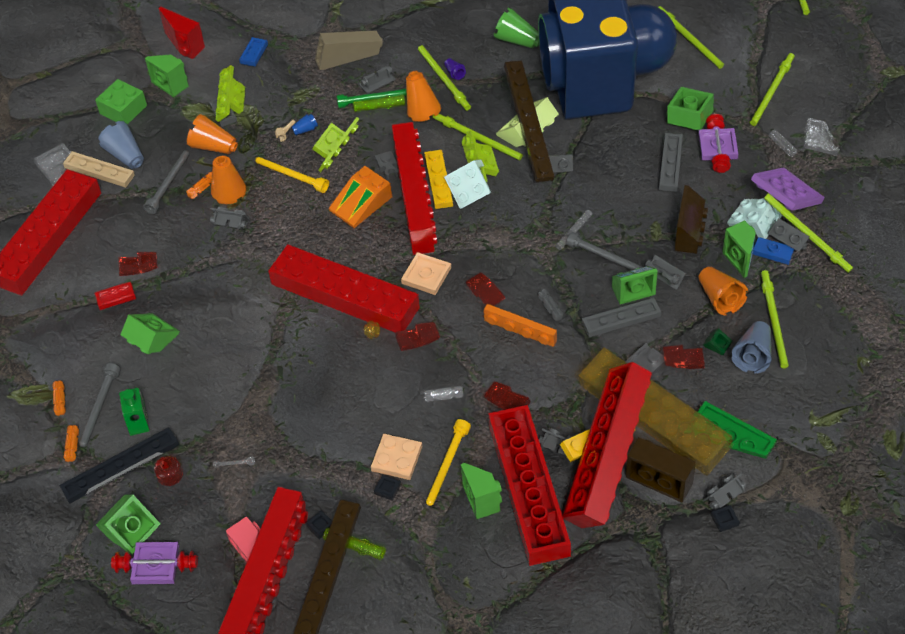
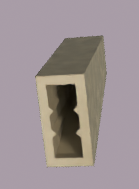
[315,30,383,70]

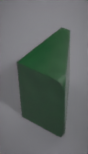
[703,328,732,355]

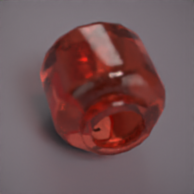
[154,456,183,486]

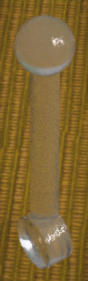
[212,457,255,468]

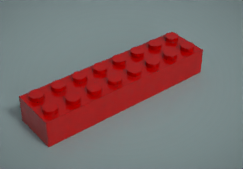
[392,122,437,255]
[0,169,101,296]
[268,244,420,335]
[562,362,652,528]
[488,405,571,566]
[218,487,308,634]

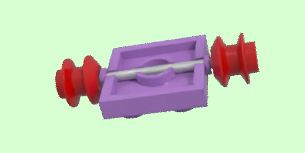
[698,114,738,173]
[111,542,198,584]

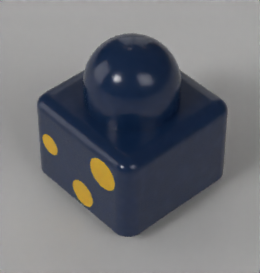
[538,0,677,120]

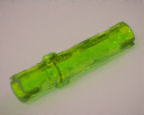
[353,94,405,112]
[323,527,386,560]

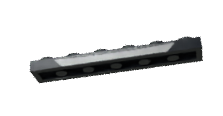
[59,427,179,504]

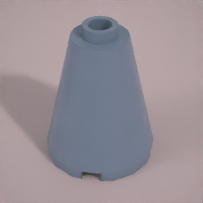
[98,121,144,169]
[732,321,771,373]

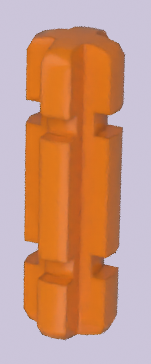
[186,172,212,199]
[53,380,66,416]
[64,425,79,462]

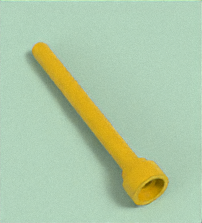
[255,157,329,193]
[426,419,471,506]

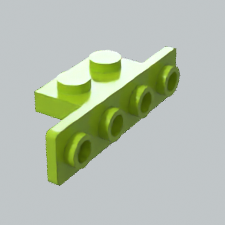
[215,65,245,122]
[312,117,359,172]
[462,130,499,183]

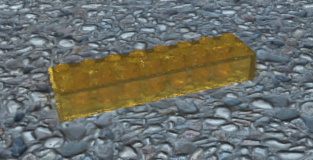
[578,347,733,476]

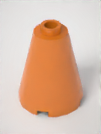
[406,71,441,121]
[187,114,238,154]
[211,156,246,205]
[699,267,748,315]

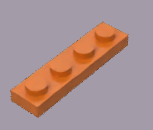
[484,304,557,347]

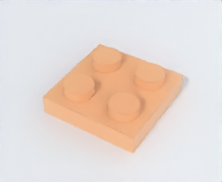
[401,252,451,295]
[371,434,422,480]

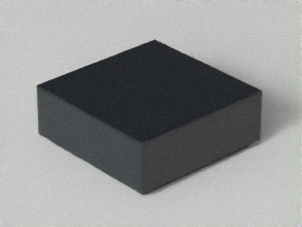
[374,474,401,501]
[711,505,740,532]
[306,510,332,540]

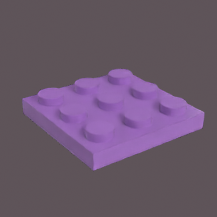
[751,167,825,211]

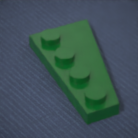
[684,401,777,459]

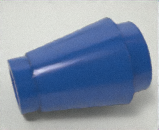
[291,114,318,135]

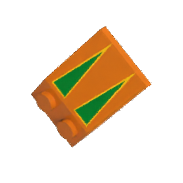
[329,166,392,228]

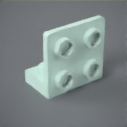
[444,159,491,208]
[727,198,782,239]

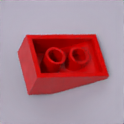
[158,6,205,59]

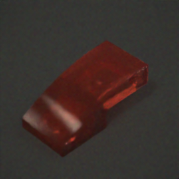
[118,252,157,276]
[466,272,505,306]
[396,322,440,351]
[663,345,705,369]
[484,381,531,410]

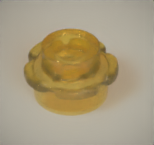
[364,320,380,339]

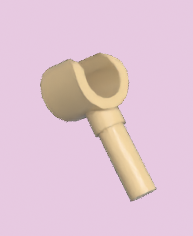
[275,119,296,142]

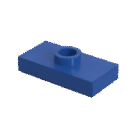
[239,37,268,66]
[752,237,794,265]

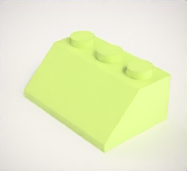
[496,97,558,147]

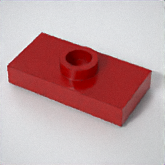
[95,281,136,310]

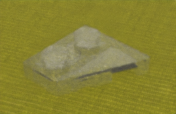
[803,118,839,156]
[34,143,71,186]

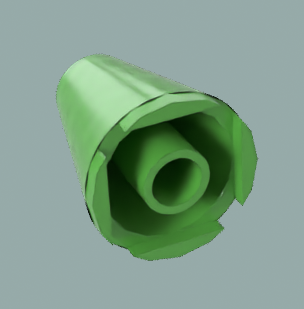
[494,8,539,49]

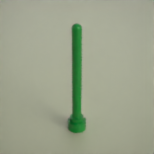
[336,89,407,109]

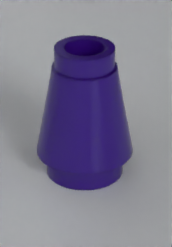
[444,58,466,80]

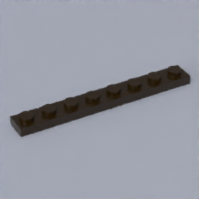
[504,60,555,182]
[293,500,361,634]

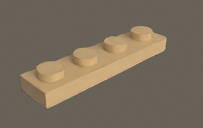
[63,151,135,188]

